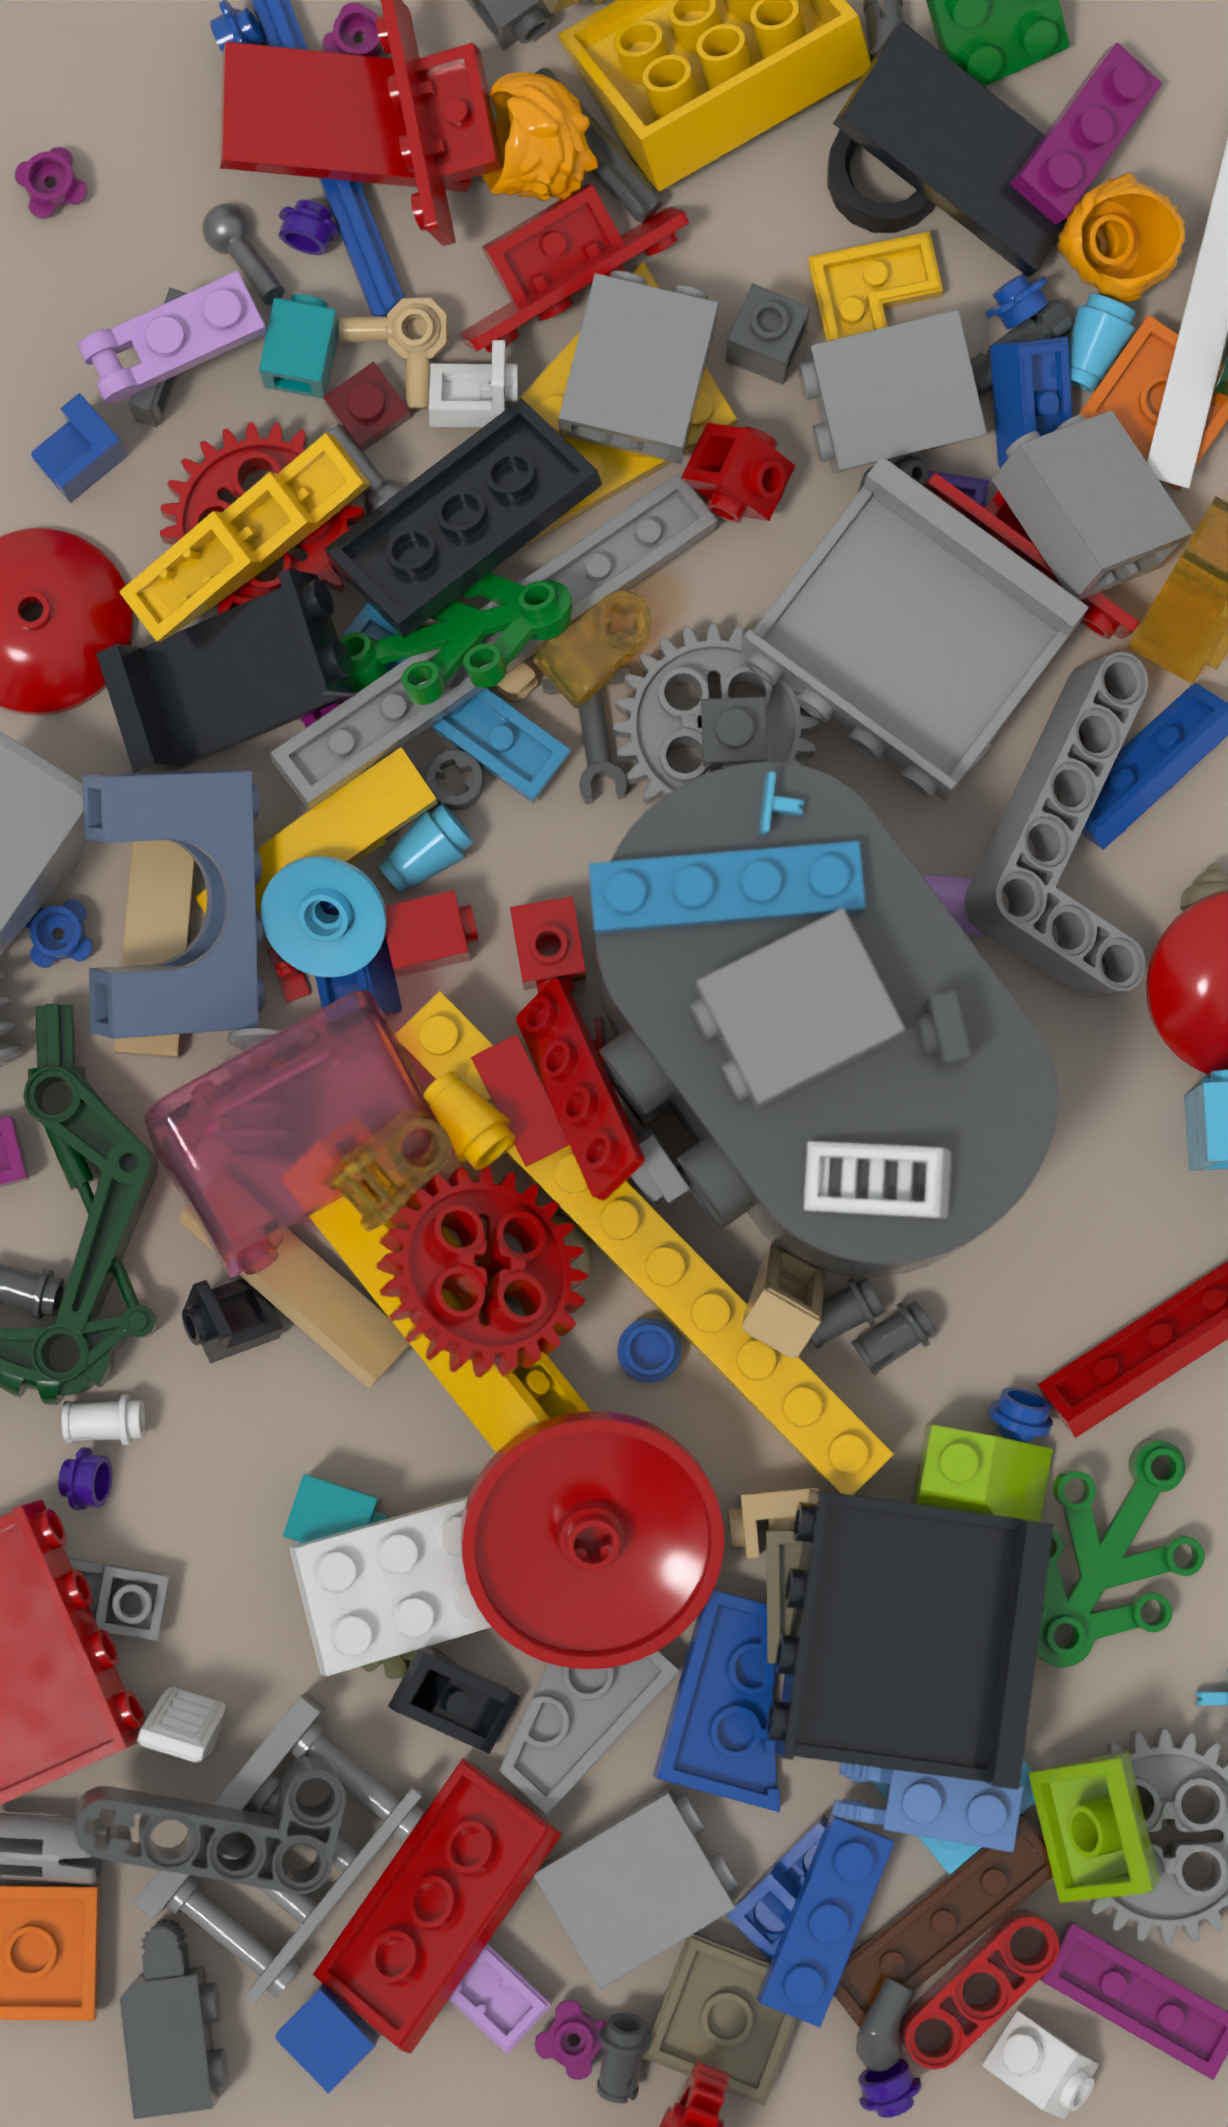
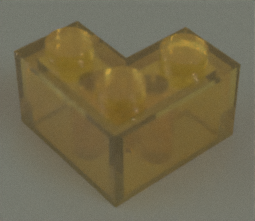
[1127,496,1228,685]

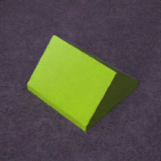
[1028,1750,1160,1903]

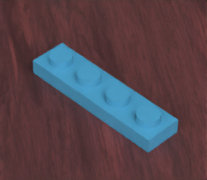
[341,602,571,804]
[589,841,865,934]

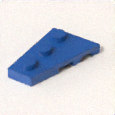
[653,1589,780,1812]

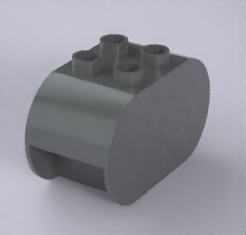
[596,762,1058,1277]

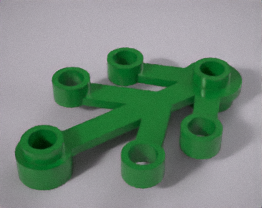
[339,572,573,705]
[1037,1439,1205,1667]

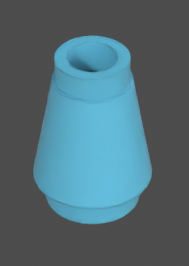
[1069,293,1136,393]
[378,803,475,894]

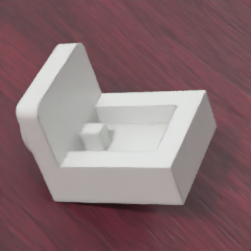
[429,340,518,428]
[982,2010,1099,2119]

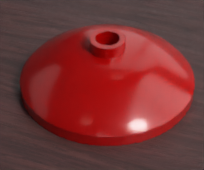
[0,528,134,715]
[1146,890,1228,1075]

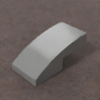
[631,1128,690,1205]

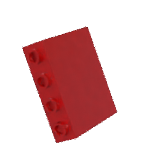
[0,1499,145,1805]

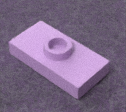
[449,1942,552,2054]

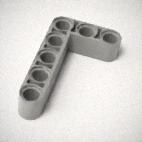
[964,652,1148,998]

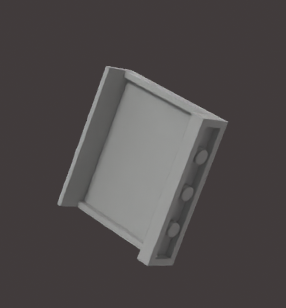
[741,456,1089,801]

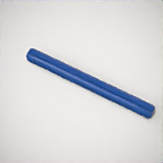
[250,0,404,316]

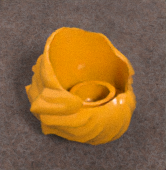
[482,72,598,201]
[1057,173,1186,303]

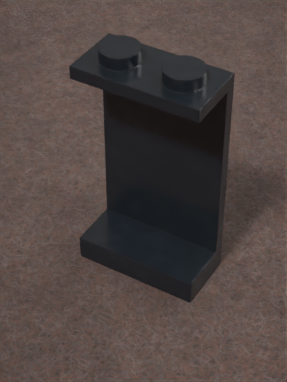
[96,569,356,772]

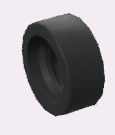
[827,129,935,233]

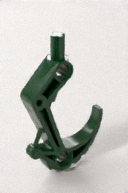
[0,1004,159,1405]

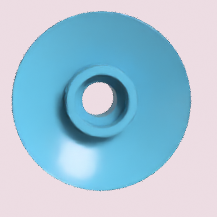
[261,856,387,977]

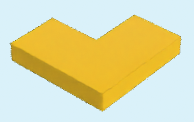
[807,231,943,342]

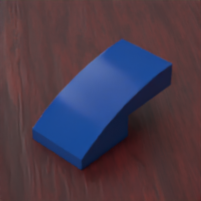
[726,1814,828,1961]

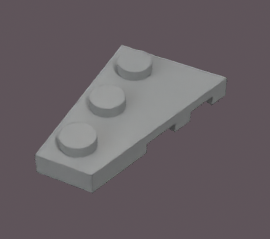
[499,1650,680,1816]

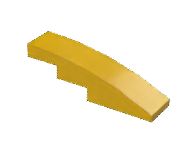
[119,433,371,642]
[195,747,438,930]

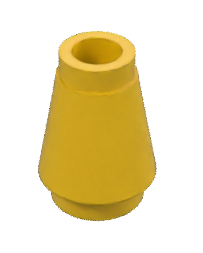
[423,1072,515,1170]

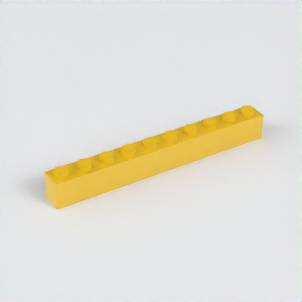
[394,991,894,1495]

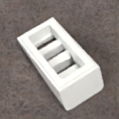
[804,1142,951,1218]
[137,1687,227,1763]

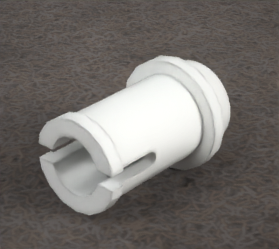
[62,1394,145,1446]

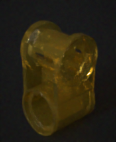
[532,590,651,708]
[324,1111,451,1232]

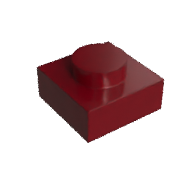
[323,362,411,452]

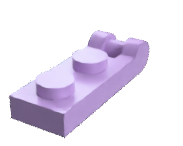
[77,270,266,404]

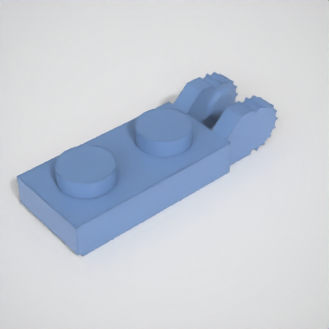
[832,1763,1024,1852]

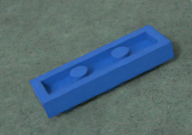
[1081,682,1228,850]
[756,1814,895,2028]

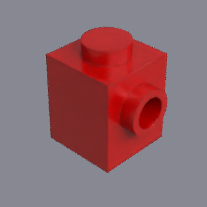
[510,896,586,993]

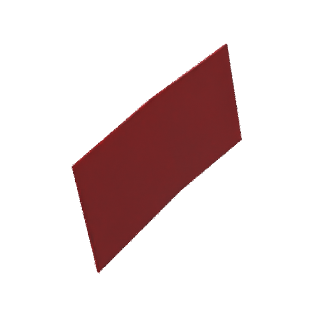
[471,1034,569,1167]

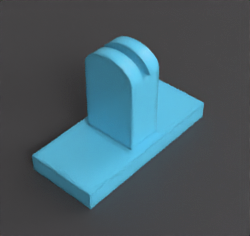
[758,771,804,836]
[1195,1668,1228,1705]

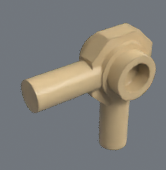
[339,298,449,409]

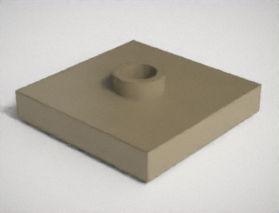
[642,1933,797,2106]

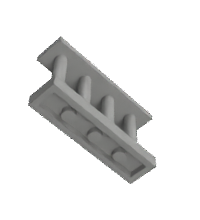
[133,1692,425,2004]

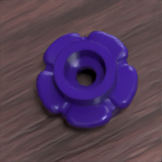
[279,200,339,255]
[58,1447,112,1511]
[858,2059,922,2118]

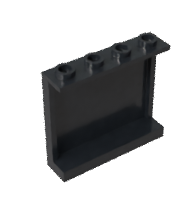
[766,1489,1054,1790]

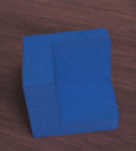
[31,393,128,503]
[275,1983,380,2094]

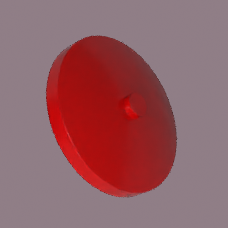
[460,1411,724,1669]

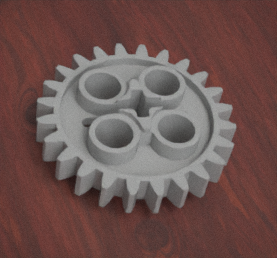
[613,623,819,805]
[1087,1728,1228,1945]

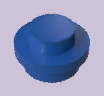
[617,1318,681,1383]
[988,1388,1053,1442]

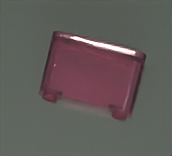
[144,990,454,1279]

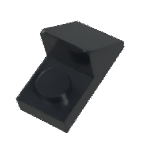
[388,1647,520,1754]

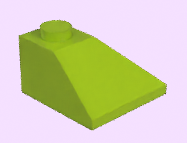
[912,1424,1053,1521]

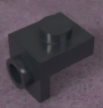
[182,1278,284,1364]

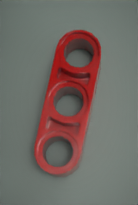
[900,1909,1060,2070]

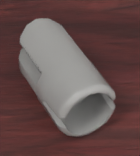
[0,1813,104,1885]

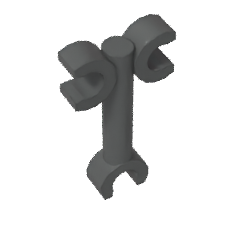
[537,633,630,804]

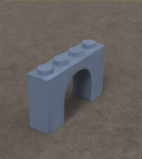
[82,769,265,1039]

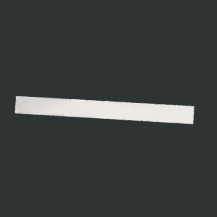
[1147,139,1228,488]

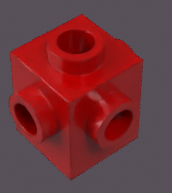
[681,422,796,523]

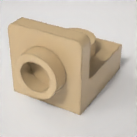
[728,1487,819,1560]

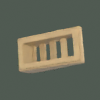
[742,1243,826,1358]

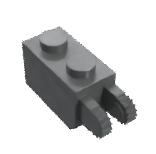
[120,1919,228,2119]

